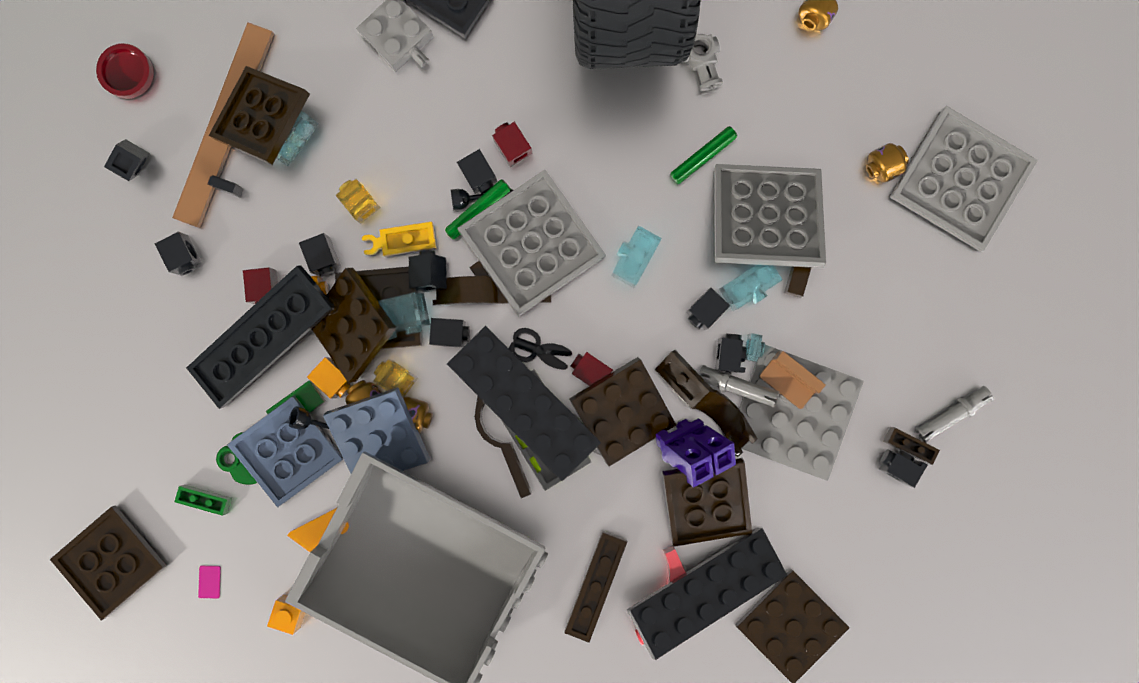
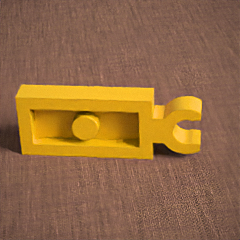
[362,222,437,257]

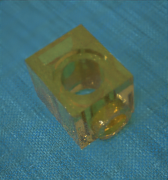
[336,179,381,224]
[373,359,418,398]

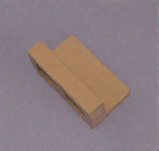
[759,351,826,409]

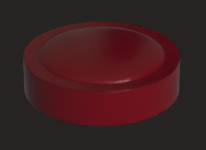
[96,43,154,99]

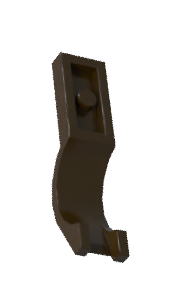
[433,276,551,306]
[655,350,758,457]
[474,396,532,498]

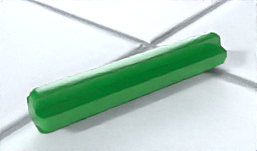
[670,126,738,184]
[445,179,510,240]

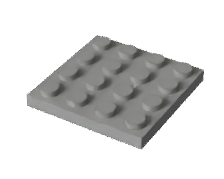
[890,106,1038,252]
[714,164,826,268]
[458,170,606,317]
[739,344,864,481]

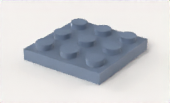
[323,387,430,474]
[227,395,343,508]

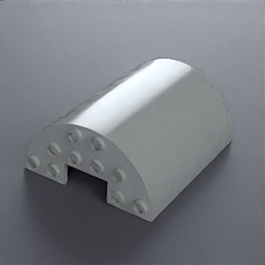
[285,451,548,683]

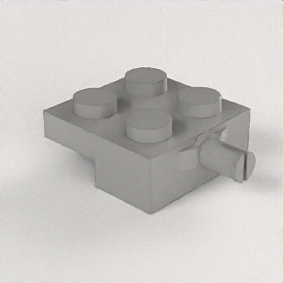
[356,0,434,72]

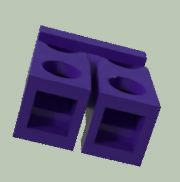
[656,418,736,488]

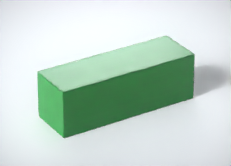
[174,485,232,516]

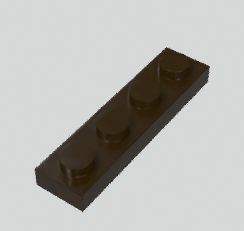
[564,531,628,643]

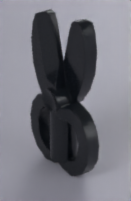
[509,328,572,370]

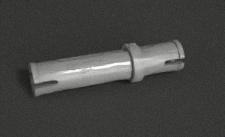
[700,365,780,408]
[916,386,994,443]

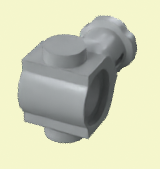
[684,34,723,91]

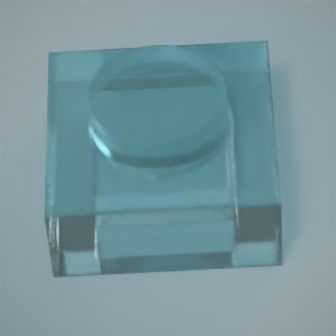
[745,333,765,362]

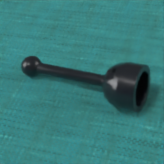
[451,188,514,211]
[288,406,329,429]

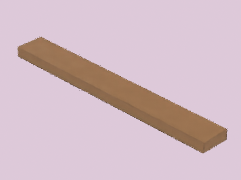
[172,22,274,228]

